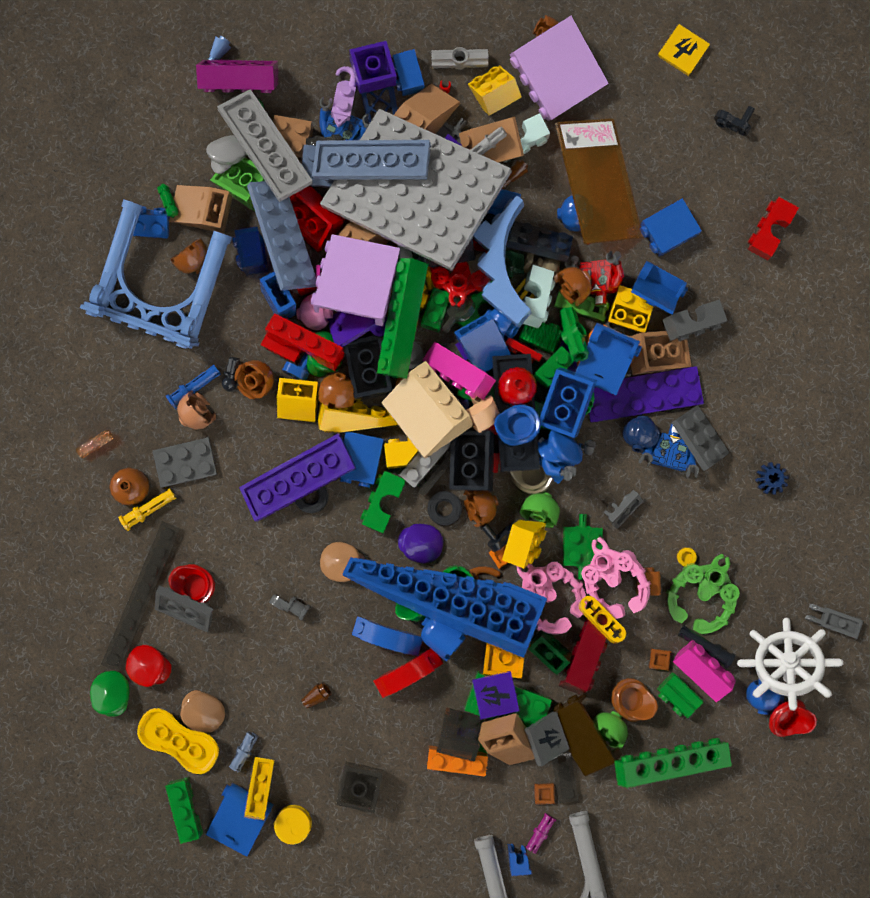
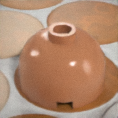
[177,391,216,430]

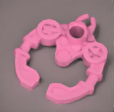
[582,537,651,619]
[516,562,587,634]

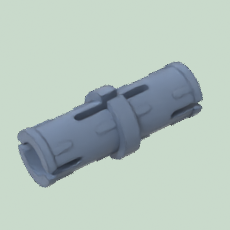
[229,731,258,772]

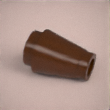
[301,682,331,709]

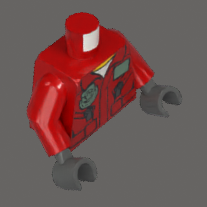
[564,251,624,305]

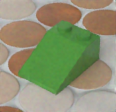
[210,158,265,211]

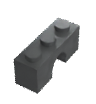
[663,299,728,342]

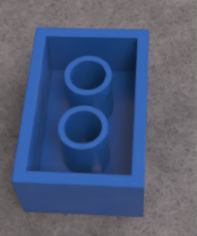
[540,367,597,438]

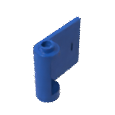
[631,261,688,314]
[576,323,642,395]
[206,783,274,857]

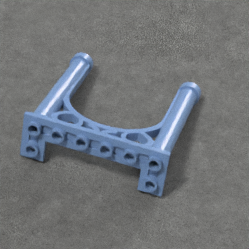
[80,199,232,349]

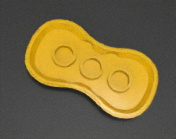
[137,708,219,774]

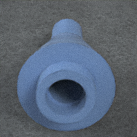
[208,36,231,60]

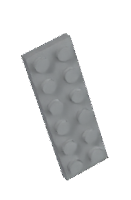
[217,89,313,202]

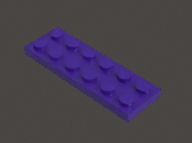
[589,366,704,423]
[239,434,357,522]

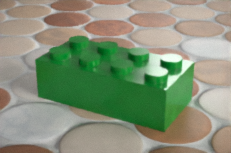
[464,671,552,728]

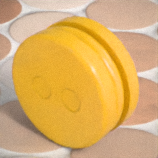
[274,805,312,844]

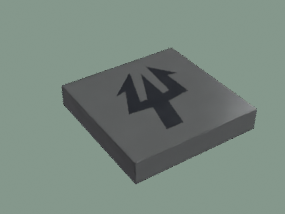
[525,712,569,766]

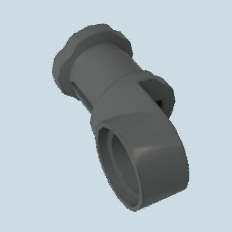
[269,594,310,621]

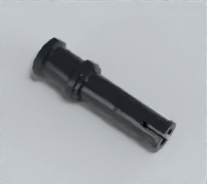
[677,625,736,669]

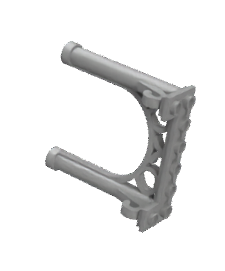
[474,811,607,898]

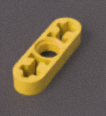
[579,596,626,643]

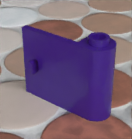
[327,311,387,347]

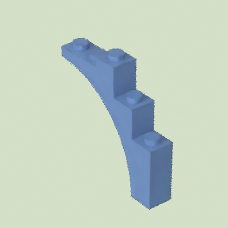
[473,196,532,328]

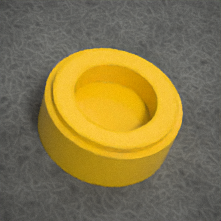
[677,548,697,567]

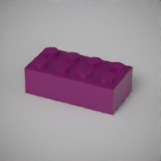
[196,60,279,93]

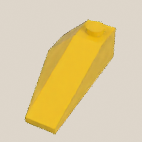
[318,401,398,433]

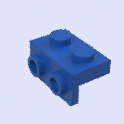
[133,206,170,238]

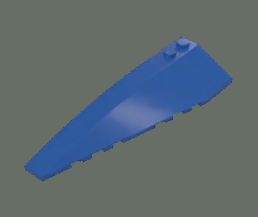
[342,557,547,658]

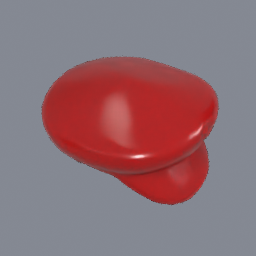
[169,564,215,603]
[126,645,171,687]
[769,699,817,737]

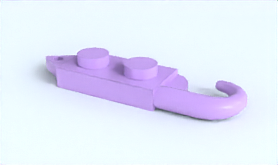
[331,67,357,128]

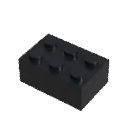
[344,335,393,401]
[449,431,495,491]

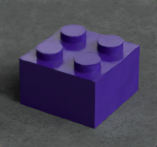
[350,41,397,94]

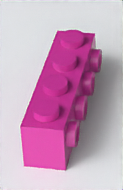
[422,342,496,400]

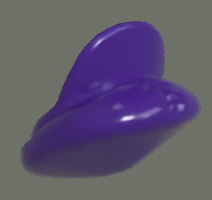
[398,524,443,563]

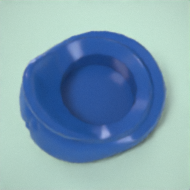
[494,405,541,446]
[538,430,583,465]

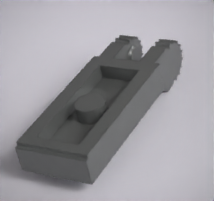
[805,603,863,639]

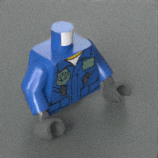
[319,96,373,141]
[638,424,699,478]
[538,437,595,484]

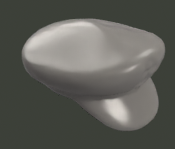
[206,135,247,174]

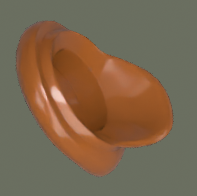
[612,678,658,722]

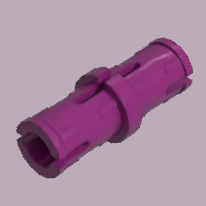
[526,813,556,854]

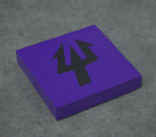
[472,671,519,719]

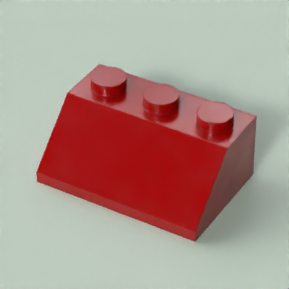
[290,186,345,252]

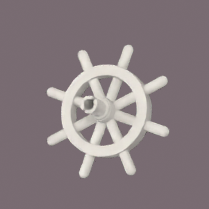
[737,618,843,710]

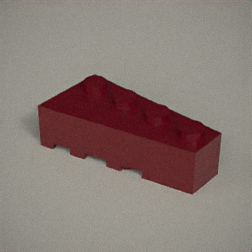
[558,609,613,695]

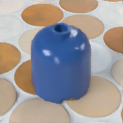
[421,617,467,662]

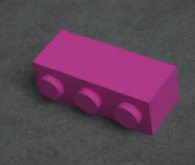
[673,640,736,702]

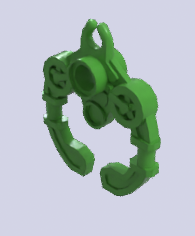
[666,554,740,634]

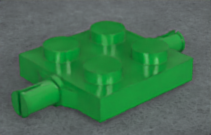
[563,514,603,580]

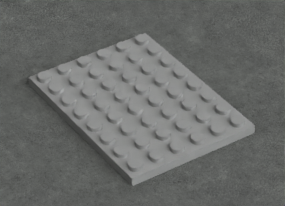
[320,109,511,271]

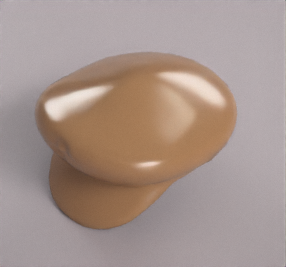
[320,542,365,582]
[180,690,225,734]

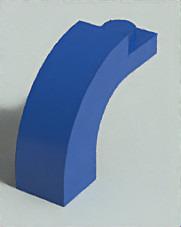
[352,616,423,656]

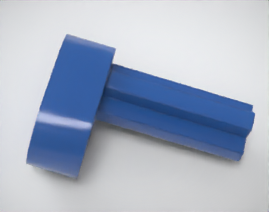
[282,352,310,381]

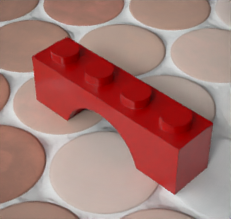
[265,313,344,371]

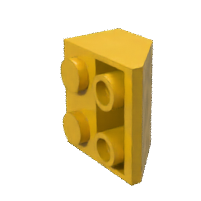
[468,65,522,116]
[608,285,653,333]
[277,378,320,422]
[384,438,419,469]
[502,520,547,569]

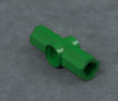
[559,307,589,362]

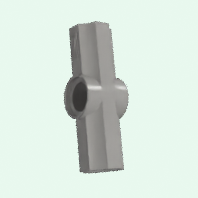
[432,47,488,70]

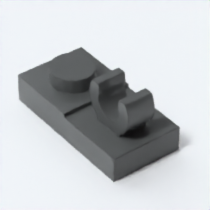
[604,490,643,529]

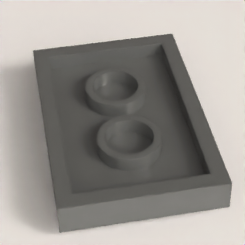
[672,405,729,471]
[152,437,218,488]
[155,586,213,632]

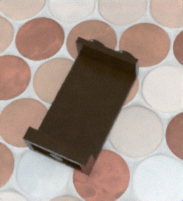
[550,693,622,776]

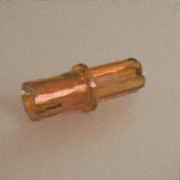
[76,430,114,459]

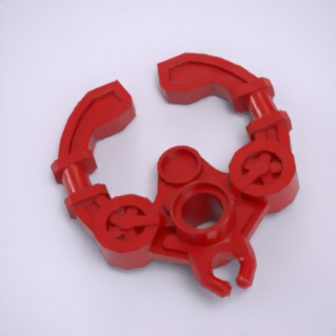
[430,238,491,307]

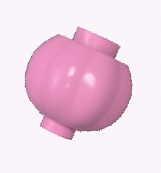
[296,294,333,330]

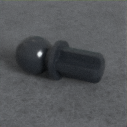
[222,357,240,391]

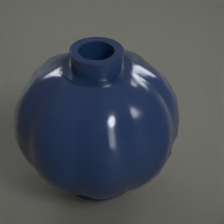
[623,416,660,453]

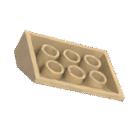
[382,361,473,459]

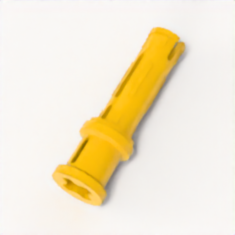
[119,488,176,531]

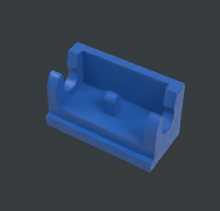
[508,844,531,876]

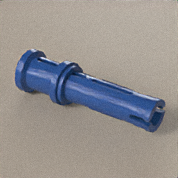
[166,364,221,409]

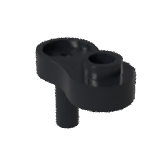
[714,106,755,136]
[481,521,517,552]

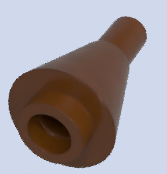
[502,159,528,190]

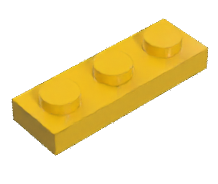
[244,757,274,820]

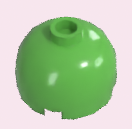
[520,492,560,528]
[592,711,628,749]

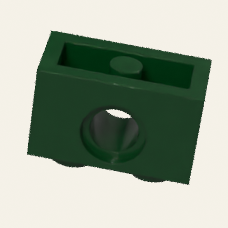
[528,630,572,675]

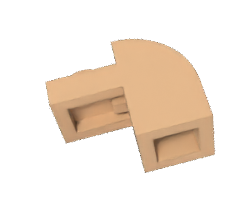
[466,395,500,433]

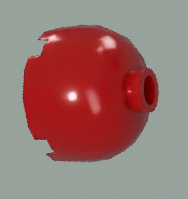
[497,367,537,406]

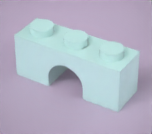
[504,113,550,163]
[523,265,555,328]

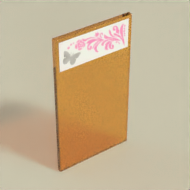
[555,118,643,245]

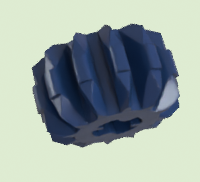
[755,462,789,495]

